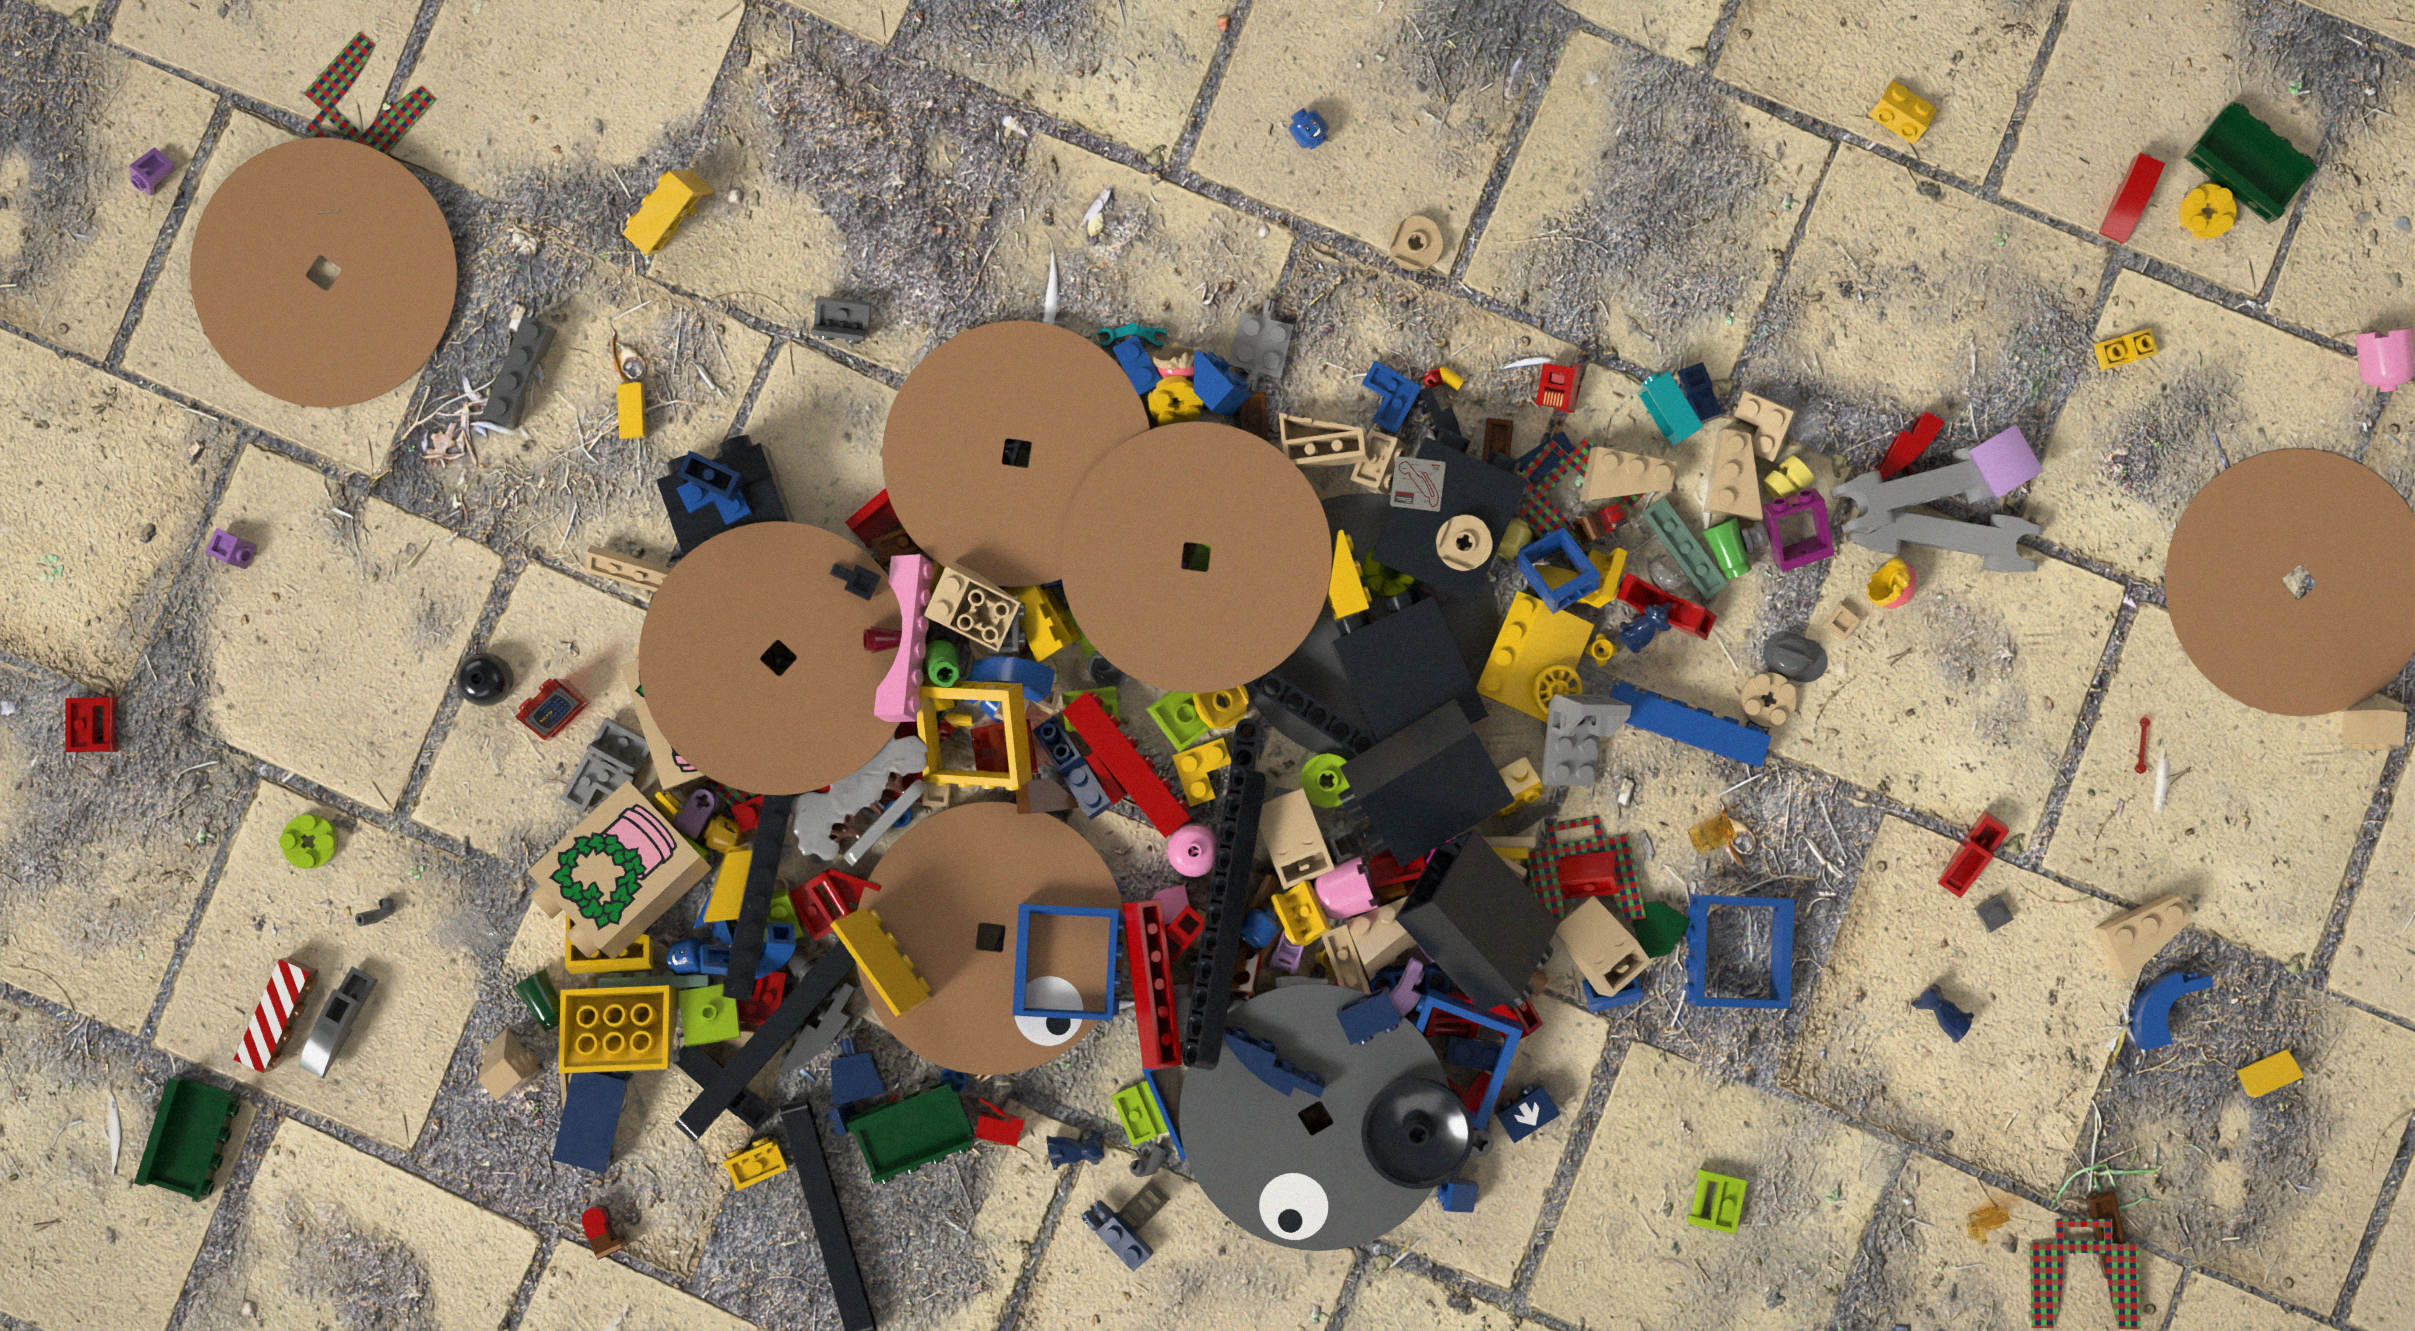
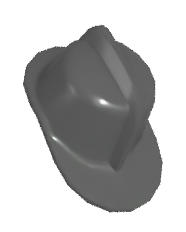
[1763,632,1827,683]

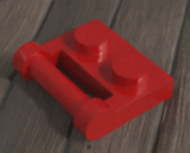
[65,697,118,752]
[789,869,855,941]
[1422,993,1480,1038]

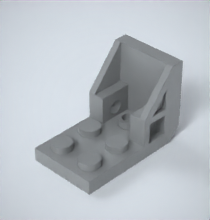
[1541,694,1631,786]

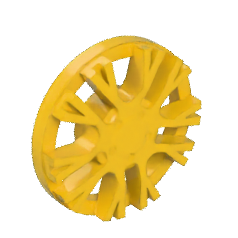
[1532,665,1582,714]

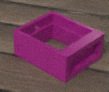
[1763,488,1834,572]

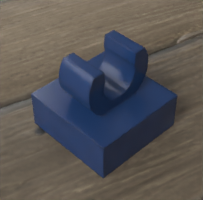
[825,1101,858,1136]

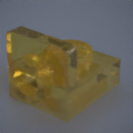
[1688,813,1738,855]
[1967,1205,2010,1245]

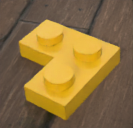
[1172,738,1231,807]

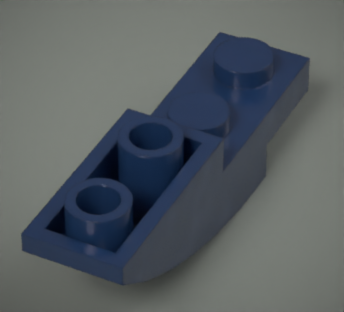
[1032,715,1114,820]
[1224,1027,1325,1098]

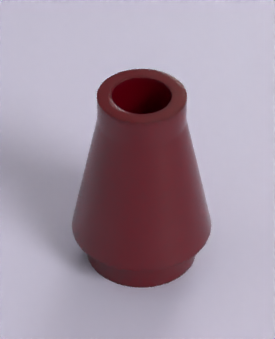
[863,626,902,654]

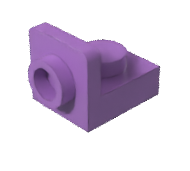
[129,147,175,196]
[205,528,257,569]

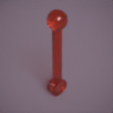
[2134,717,2150,774]

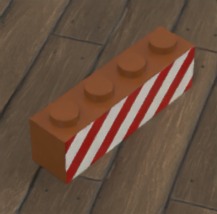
[233,957,318,1073]

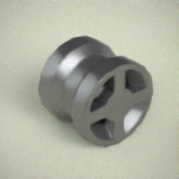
[1739,521,1769,554]
[1471,1127,1494,1157]

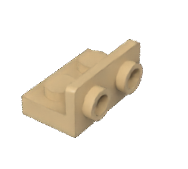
[1350,429,1407,495]

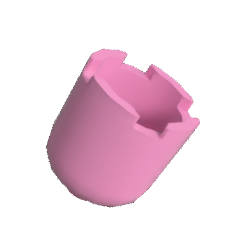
[2355,328,2415,392]
[1167,823,1218,877]
[1314,856,1379,920]

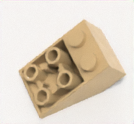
[924,561,1021,652]
[1259,787,1335,889]
[1555,896,1652,997]

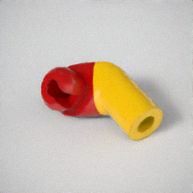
[1424,366,1465,391]
[937,712,973,740]

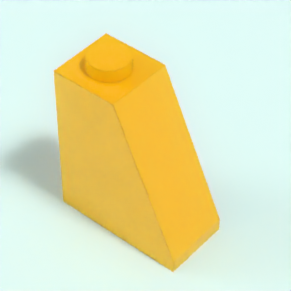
[703,846,752,923]

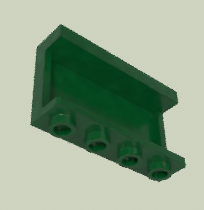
[2184,101,2318,224]
[134,1074,241,1203]
[847,1078,976,1184]

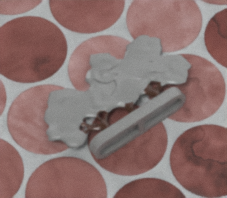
[791,732,928,866]

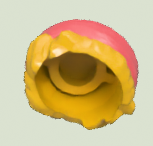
[1866,557,1917,609]

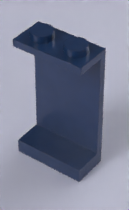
[552,1071,634,1174]

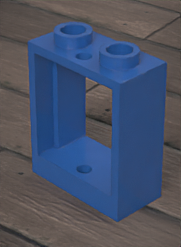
[1517,527,1601,614]

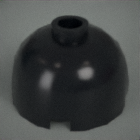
[456,653,513,707]

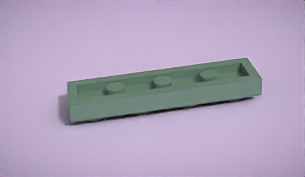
[1641,497,1728,601]
[598,971,713,991]

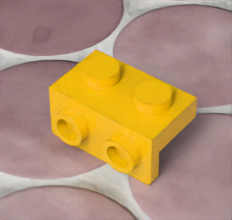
[1869,80,1937,144]
[1580,547,1627,609]
[1494,756,1544,818]
[1271,881,1331,946]
[722,1137,789,1191]

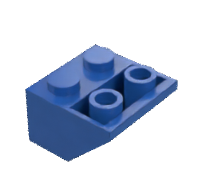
[1194,349,1252,417]

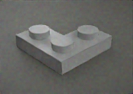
[560,751,636,812]

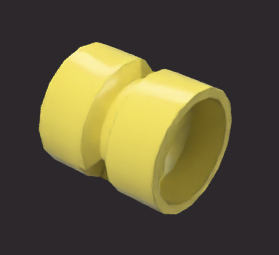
[1762,455,1815,499]

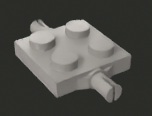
[1228,300,1293,392]

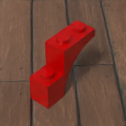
[1616,573,1717,641]
[1129,905,1205,972]

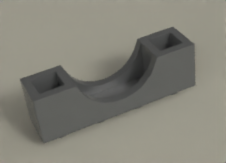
[481,315,557,430]

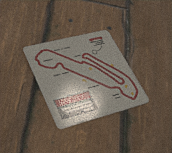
[1390,456,1446,512]

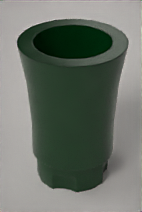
[512,968,560,1031]

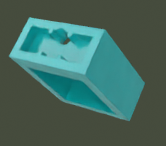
[1637,371,1704,448]

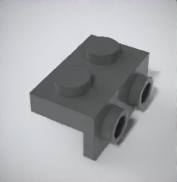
[811,296,871,344]

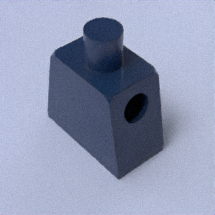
[831,1037,888,1105]

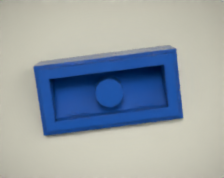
[1582,976,1643,1013]

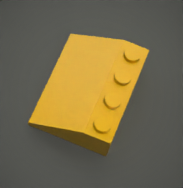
[1476,591,1594,723]
[830,907,932,1018]
[558,985,678,1074]

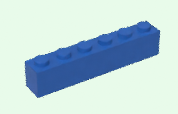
[1608,681,1772,767]

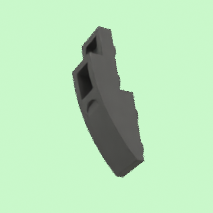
[299,966,378,1079]
[778,981,858,1074]

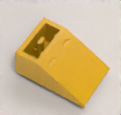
[1326,530,1372,621]

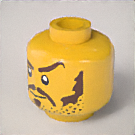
[702,815,746,855]

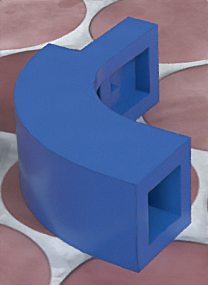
[964,656,1055,704]
[699,921,796,979]
[2132,970,2213,1051]

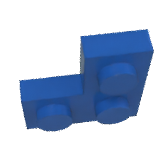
[1361,360,1422,435]
[676,463,752,526]

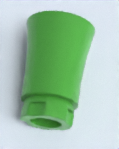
[1701,517,1752,579]
[922,640,959,688]

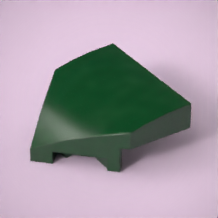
[1632,900,1690,959]

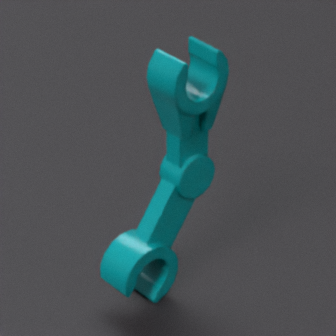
[1097,322,1168,347]

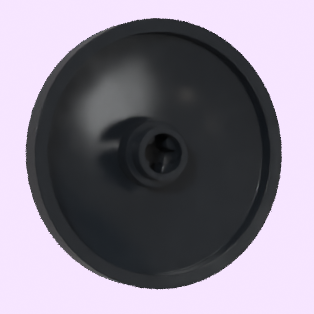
[1361,1077,1474,1189]

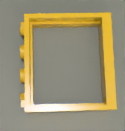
[917,679,1032,791]

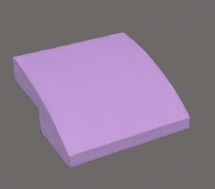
[1968,424,2044,498]

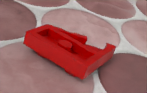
[1368,849,1426,889]

